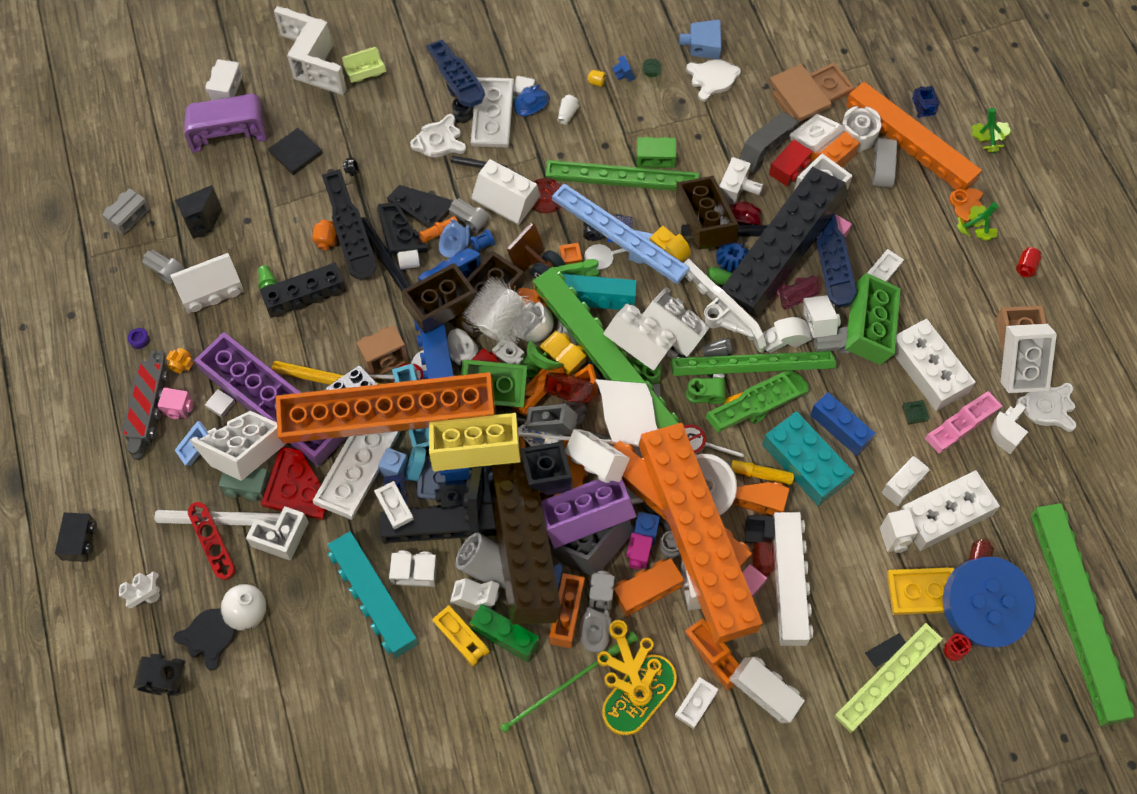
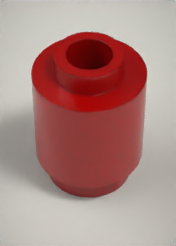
[1016,247,1041,277]

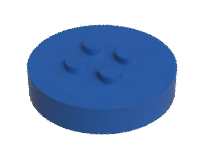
[943,557,1035,648]

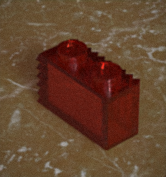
[544,372,593,403]

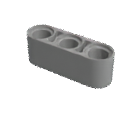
[872,138,897,188]

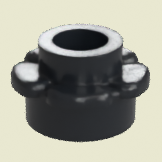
[343,158,359,176]

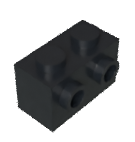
[55,512,97,562]

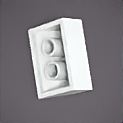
[471,159,540,225]
[171,253,245,314]

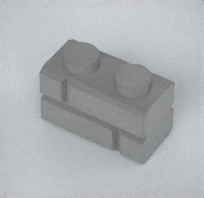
[102,188,150,235]
[589,571,614,613]

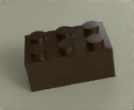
[401,263,477,334]

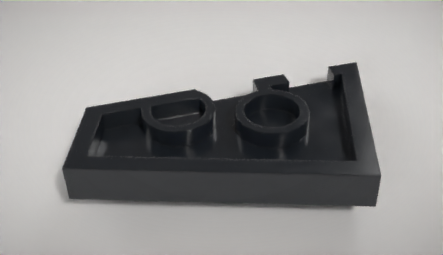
[377,203,428,255]

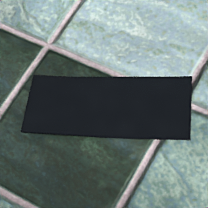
[865,633,906,667]

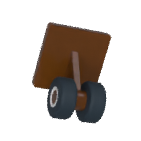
[507,223,565,279]

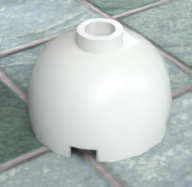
[513,302,554,343]
[221,584,266,630]

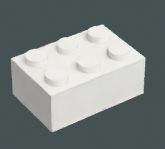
[603,304,677,371]
[1001,324,1057,393]

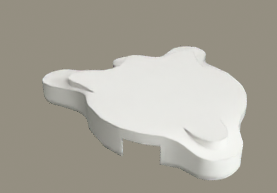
[686,60,741,102]
[410,114,466,158]
[1016,383,1076,432]

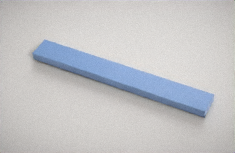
[552,184,690,284]

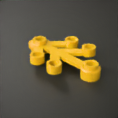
[597,620,661,706]

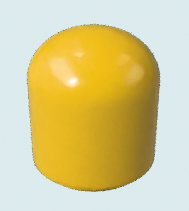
[588,70,606,87]

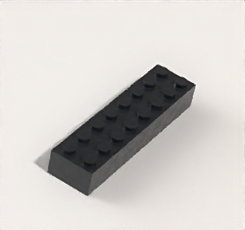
[721,166,848,318]

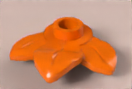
[949,188,983,222]

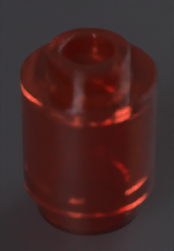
[968,540,994,561]
[752,542,775,576]

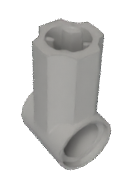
[449,198,490,233]
[142,250,184,285]
[814,327,850,353]

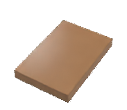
[769,64,832,122]

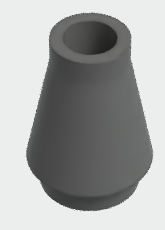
[702,337,733,357]

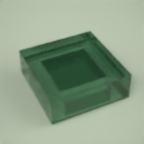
[902,400,929,425]

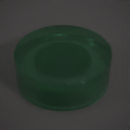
[642,58,661,77]

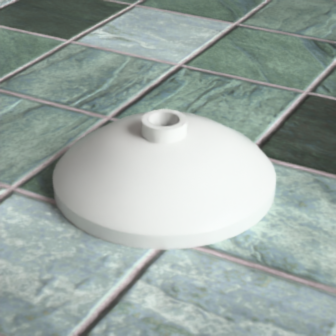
[695,454,737,516]

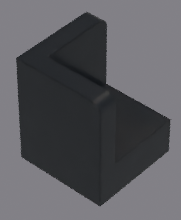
[745,515,774,545]

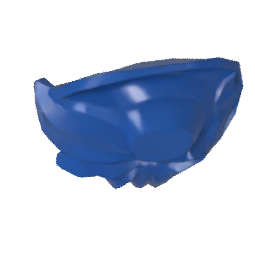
[514,84,550,116]

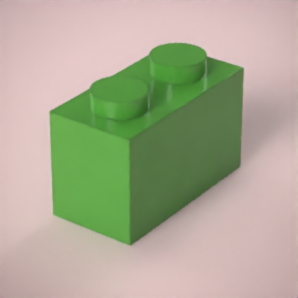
[637,137,676,168]

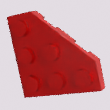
[261,447,327,520]

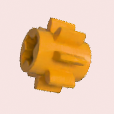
[166,348,194,374]

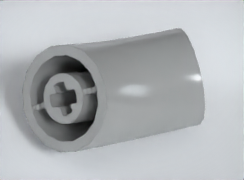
[455,533,505,589]

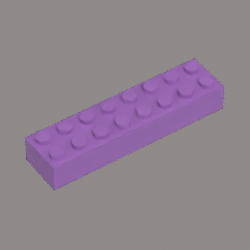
[194,332,347,467]

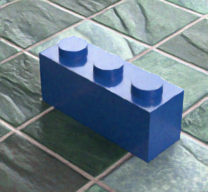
[810,392,876,456]

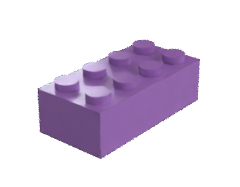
[541,478,637,549]

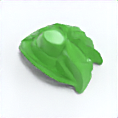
[527,340,564,370]

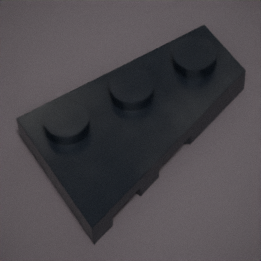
[387,185,454,229]

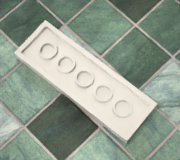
[313,431,401,520]

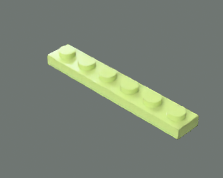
[834,623,943,733]

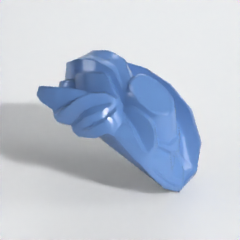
[439,219,470,258]

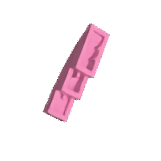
[925,391,1002,454]

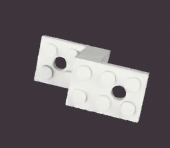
[274,6,347,95]

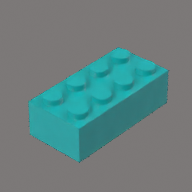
[762,411,854,506]

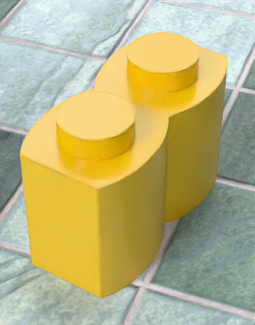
[539,331,586,378]

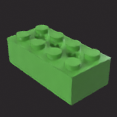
[845,273,901,365]

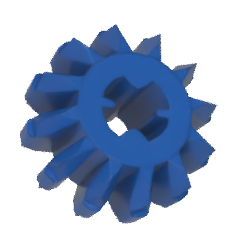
[716,243,749,272]

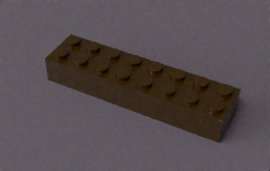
[488,462,561,625]

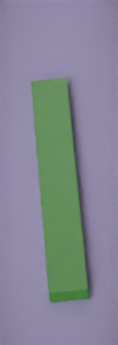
[545,160,699,191]
[670,351,837,376]

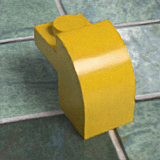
[649,226,691,263]

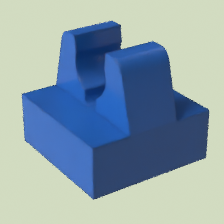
[612,55,636,82]

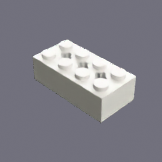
[894,318,976,411]
[901,470,1000,551]

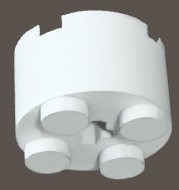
[842,106,881,153]

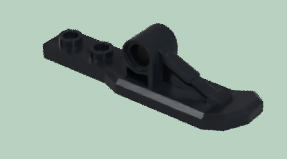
[322,169,377,281]

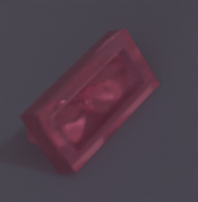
[777,275,819,310]

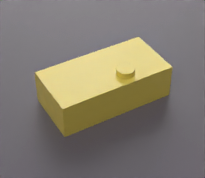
[429,413,520,471]

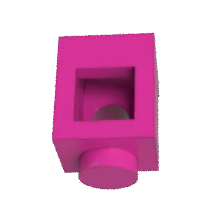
[626,533,653,570]

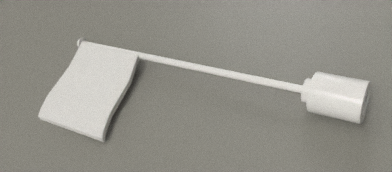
[519,379,657,447]

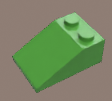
[461,360,527,407]

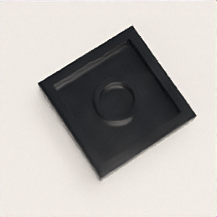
[268,128,323,175]

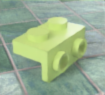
[342,47,386,83]

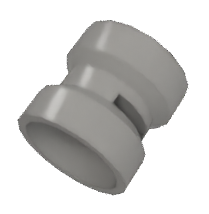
[660,531,680,558]

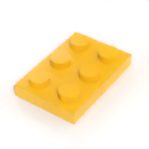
[887,568,954,615]

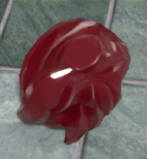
[730,201,762,225]

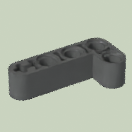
[739,111,799,174]

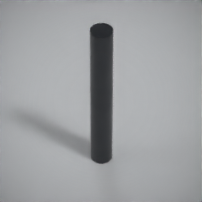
[450,155,508,169]

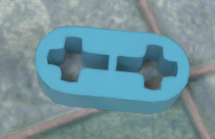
[405,447,426,481]

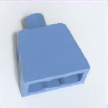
[679,20,721,59]

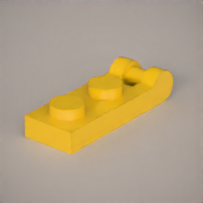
[432,605,490,667]

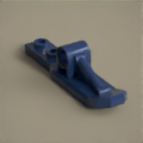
[426,39,485,107]
[817,214,857,307]

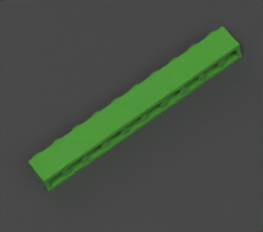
[533,267,680,429]
[1030,503,1134,726]

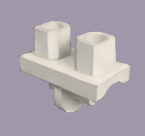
[119,571,160,608]

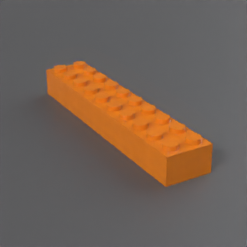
[276,372,496,444]
[639,423,763,645]

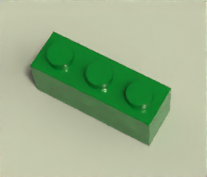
[470,604,540,663]

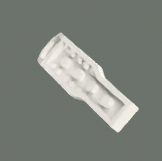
[684,259,767,353]

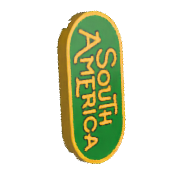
[602,655,676,736]

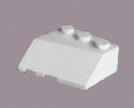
[642,286,710,357]
[190,411,286,481]

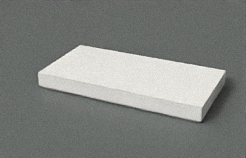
[471,77,514,148]

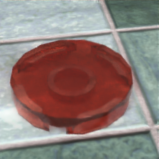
[532,178,562,214]

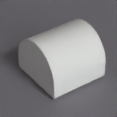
[398,250,420,270]

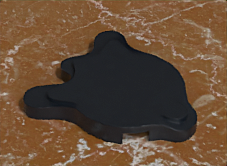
[174,609,235,671]

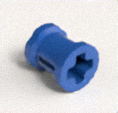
[470,229,495,253]

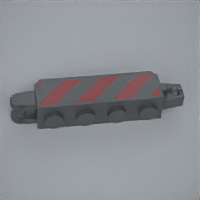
[122,350,170,460]

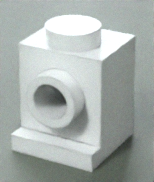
[492,336,525,365]

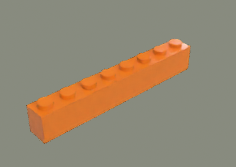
[846,81,982,190]
[613,440,752,568]

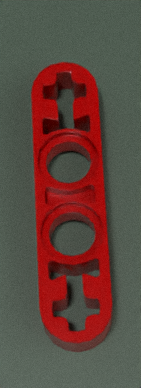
[188,502,236,580]

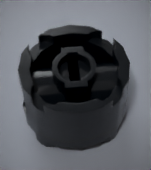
[133,654,186,696]

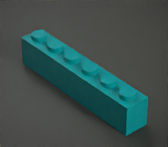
[327,531,418,659]

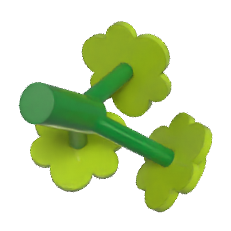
[971,108,1011,153]
[957,202,999,241]

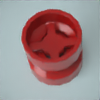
[943,634,971,662]

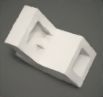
[763,317,812,353]
[991,402,1028,454]
[450,578,499,610]

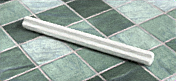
[154,510,281,525]

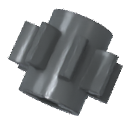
[564,398,587,425]

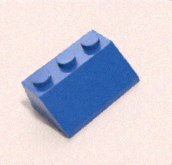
[418,248,481,282]

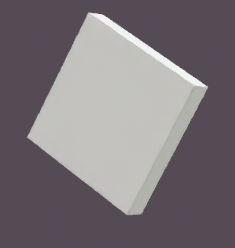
[789,114,844,152]

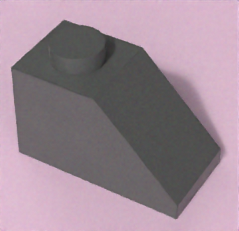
[525,404,578,436]

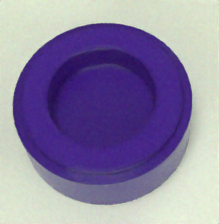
[127,328,150,349]

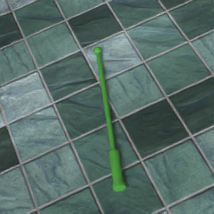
[501,631,638,732]

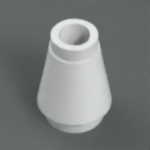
[557,95,579,125]

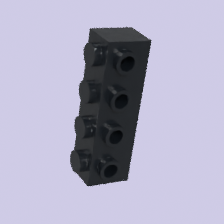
[259,262,346,318]

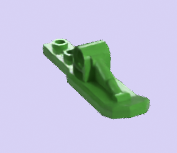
[705,370,808,433]

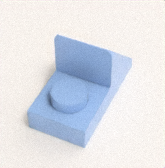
[175,421,208,466]

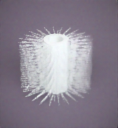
[464,277,539,350]

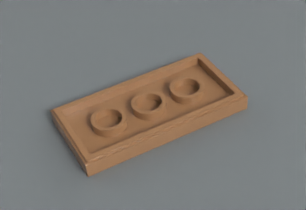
[772,63,855,120]

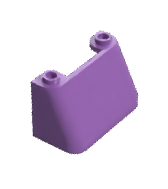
[184,94,267,153]

